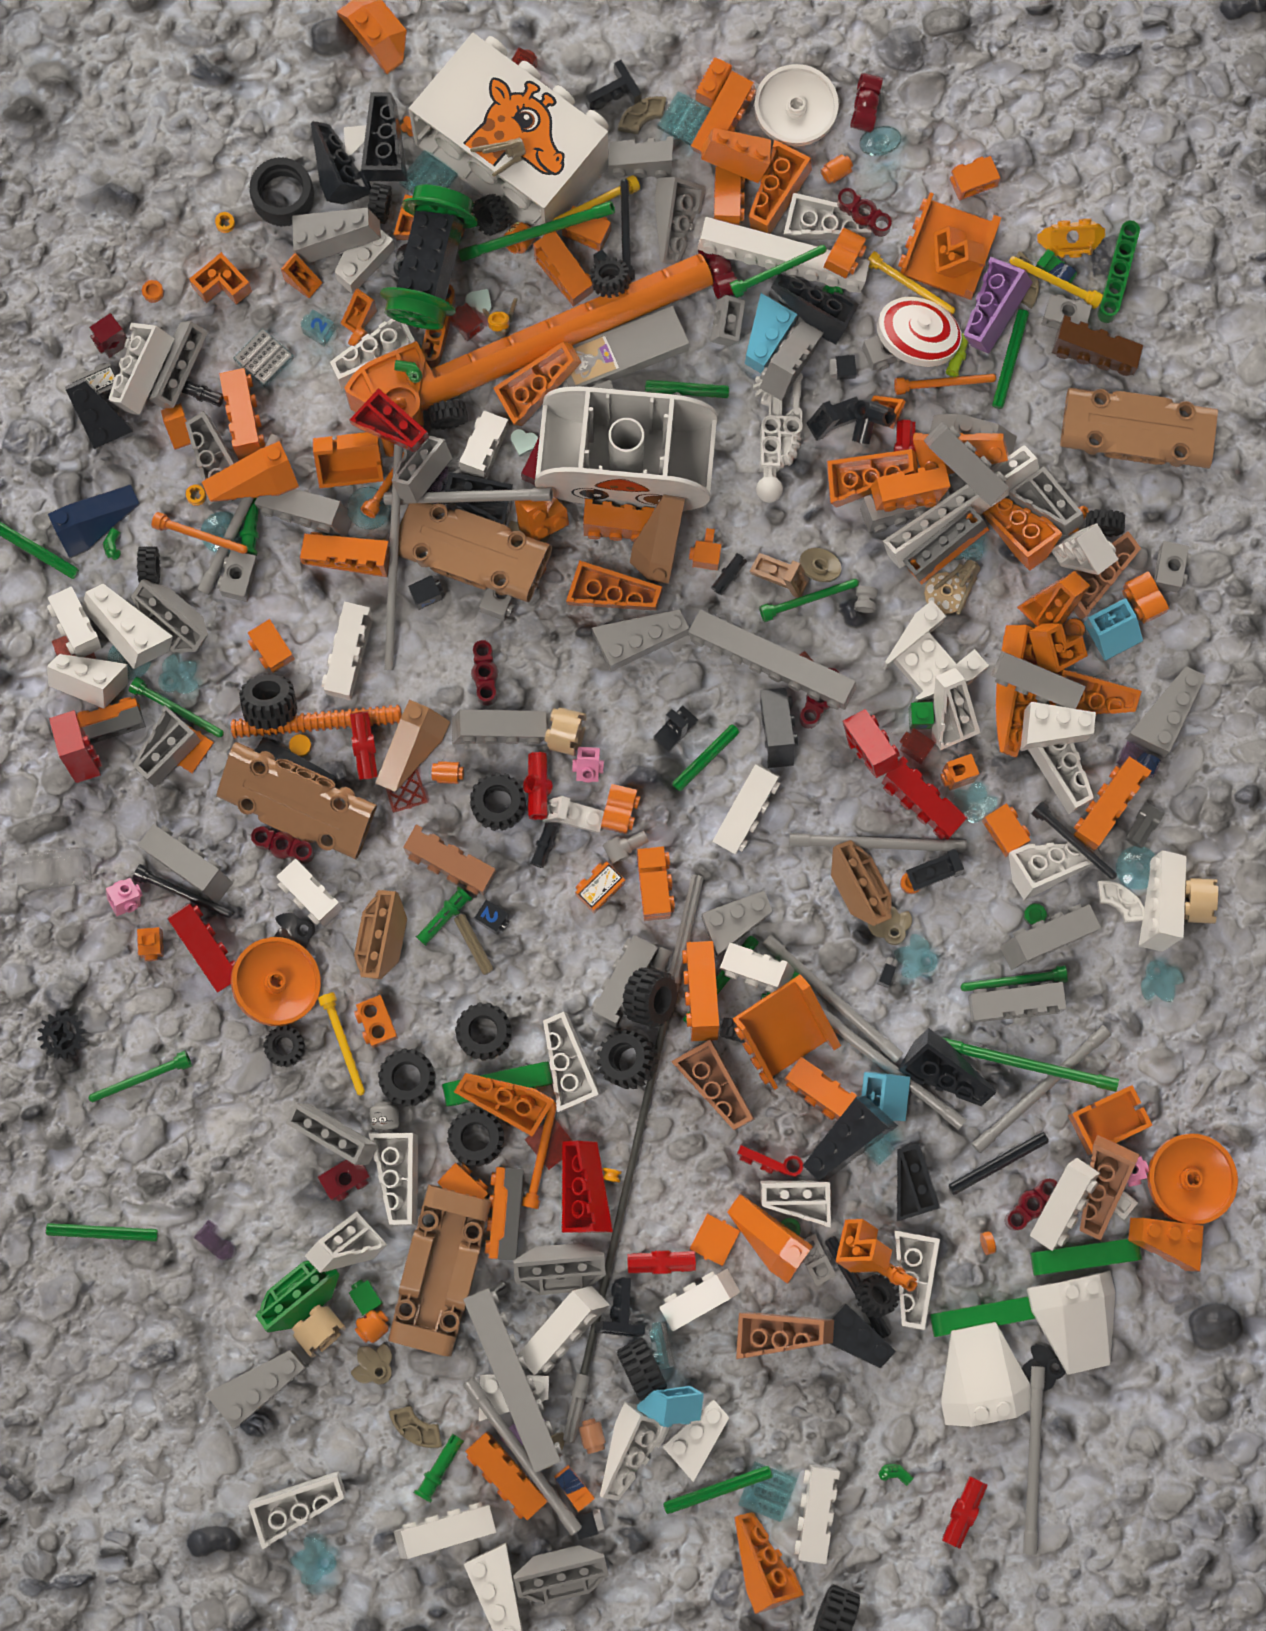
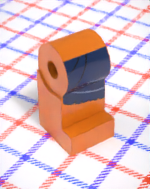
[554,1465,595,1512]

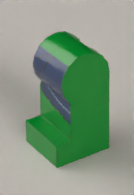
[1036,249,1077,283]

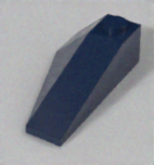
[48,484,140,558]

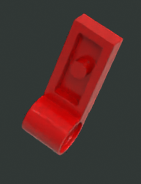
[736,1145,803,1177]

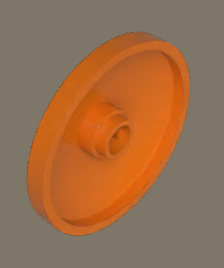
[231,937,321,1026]
[1147,1134,1238,1225]

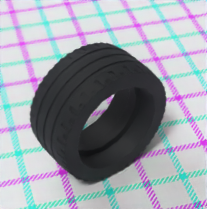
[249,157,314,227]

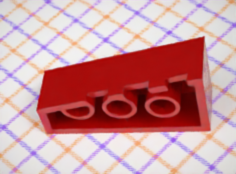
[881,756,967,839]
[167,902,235,993]
[562,1141,613,1233]

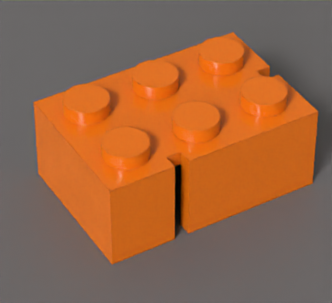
[313,432,384,489]
[637,846,675,921]
[1068,1085,1153,1156]

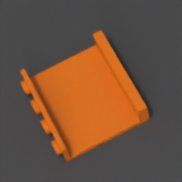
[898,192,1002,300]
[733,974,841,1090]

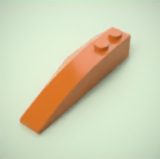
[996,625,1038,757]

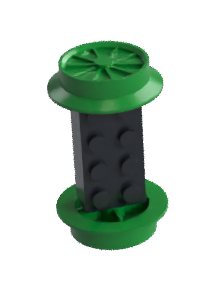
[380,184,478,330]

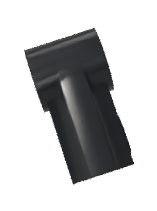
[852,400,897,444]

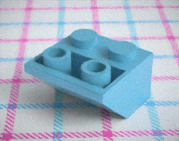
[1084,598,1143,661]
[861,1071,910,1121]
[637,1386,704,1427]

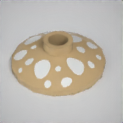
[924,572,966,614]

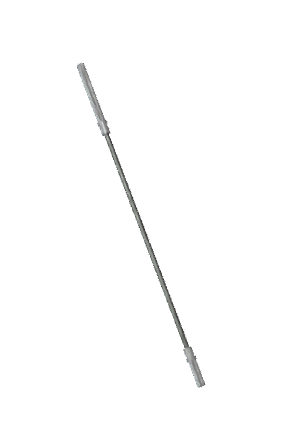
[563,875,703,1443]

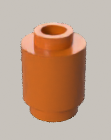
[820,154,853,184]
[431,761,464,784]

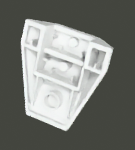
[1027,1270,1116,1375]
[941,1322,1031,1427]

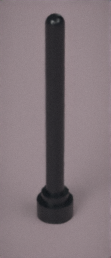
[620,179,635,281]
[1031,801,1117,880]
[132,864,233,918]

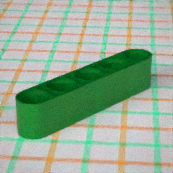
[1097,220,1140,323]
[442,1062,554,1107]
[1030,1239,1143,1276]
[929,1296,1036,1337]

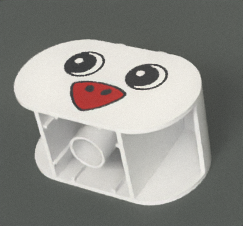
[535,386,717,511]

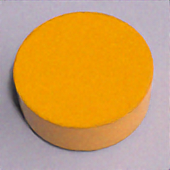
[488,311,510,332]
[289,734,311,757]

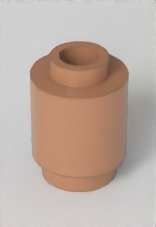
[578,1418,606,1454]

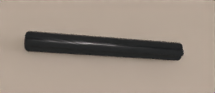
[948,1132,1049,1195]
[825,1236,891,1339]

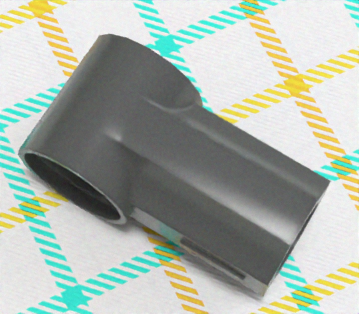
[1125,802,1165,849]

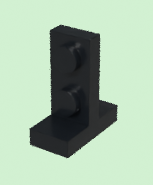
[585,59,642,110]
[806,396,858,441]
[653,705,699,752]
[906,849,964,892]
[594,1277,645,1337]

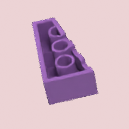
[964,257,1033,354]

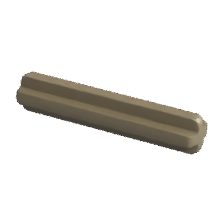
[454,914,493,975]

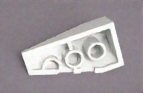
[1009,842,1103,900]
[600,1402,670,1500]

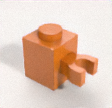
[689,528,721,571]
[137,927,164,961]

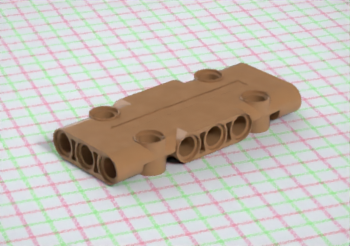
[1060,387,1218,469]
[398,503,552,602]
[216,742,377,860]
[388,1184,491,1357]

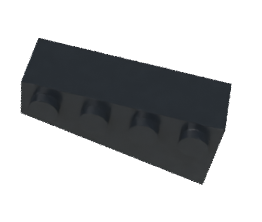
[361,92,408,182]
[802,1096,898,1181]

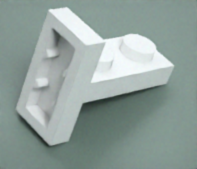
[543,796,604,833]

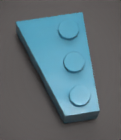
[745,293,797,373]

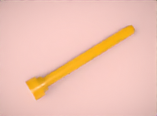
[553,175,640,220]
[868,251,955,315]
[1009,257,1103,309]
[318,992,365,1096]

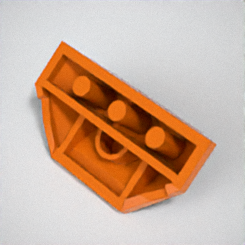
[336,0,407,74]

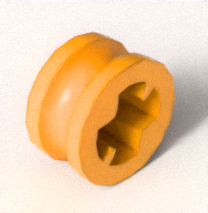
[215,212,235,233]
[186,484,206,506]
[602,1168,622,1183]

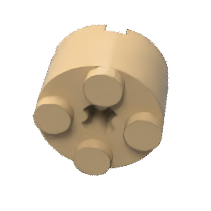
[545,707,587,756]
[1184,878,1218,924]
[292,1305,346,1358]

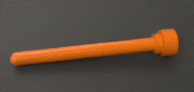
[894,374,997,395]
[360,451,404,518]
[151,512,248,554]
[521,1102,557,1210]

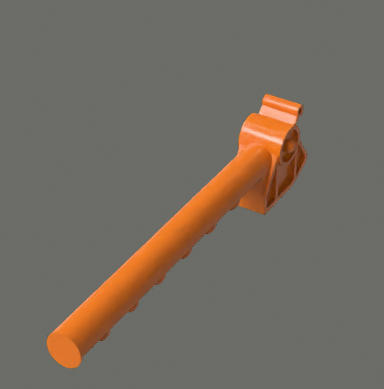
[344,253,713,457]

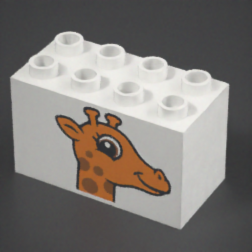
[409,33,609,238]

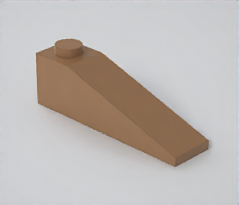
[630,495,685,584]
[375,700,451,792]

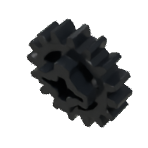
[37,1011,87,1060]

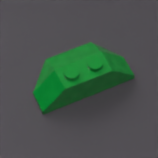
[256,1260,340,1333]

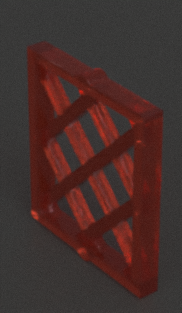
[386,768,428,813]

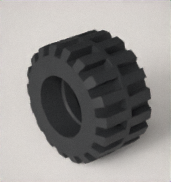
[239,673,297,730]
[470,772,526,831]
[622,967,678,1027]
[455,1002,512,1061]
[597,1030,659,1089]
[378,1048,436,1107]
[447,1109,505,1167]
[617,1338,667,1401]
[813,1584,860,1631]

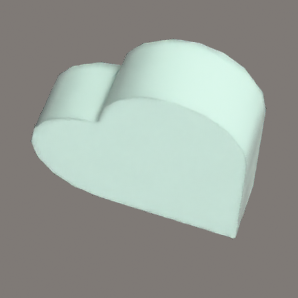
[465,289,491,316]
[511,429,538,457]

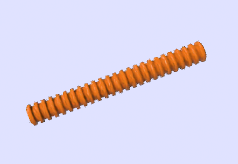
[231,704,402,739]

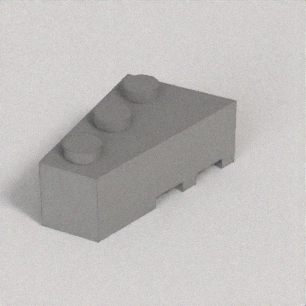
[392,436,452,503]
[1009,467,1084,536]
[133,705,201,787]

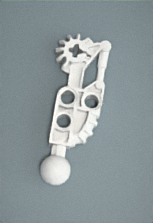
[753,371,803,503]

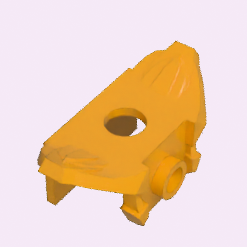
[1037,218,1105,258]

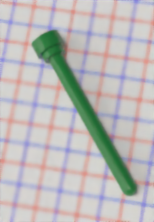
[729,245,827,298]
[759,579,859,622]
[128,677,224,738]
[960,965,1068,992]
[88,1050,192,1102]

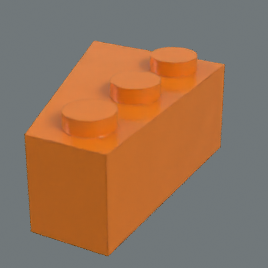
[701,128,771,183]
[714,166,745,226]
[533,232,593,307]
[871,462,951,512]
[1017,571,1090,626]
[784,1057,857,1120]

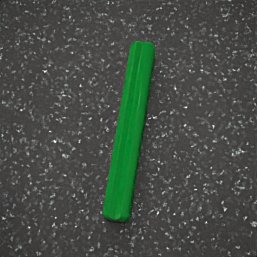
[645,380,729,399]
[673,724,739,791]

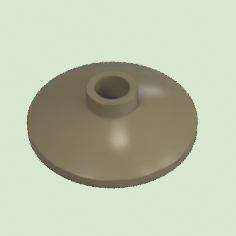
[799,548,841,582]

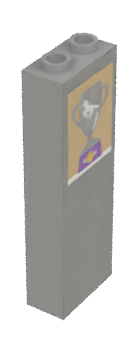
[562,306,689,387]

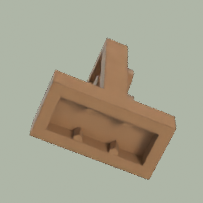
[750,553,810,598]

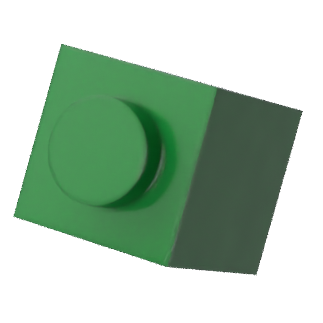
[908,702,934,730]
[348,1279,384,1315]

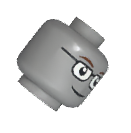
[369,1102,399,1133]

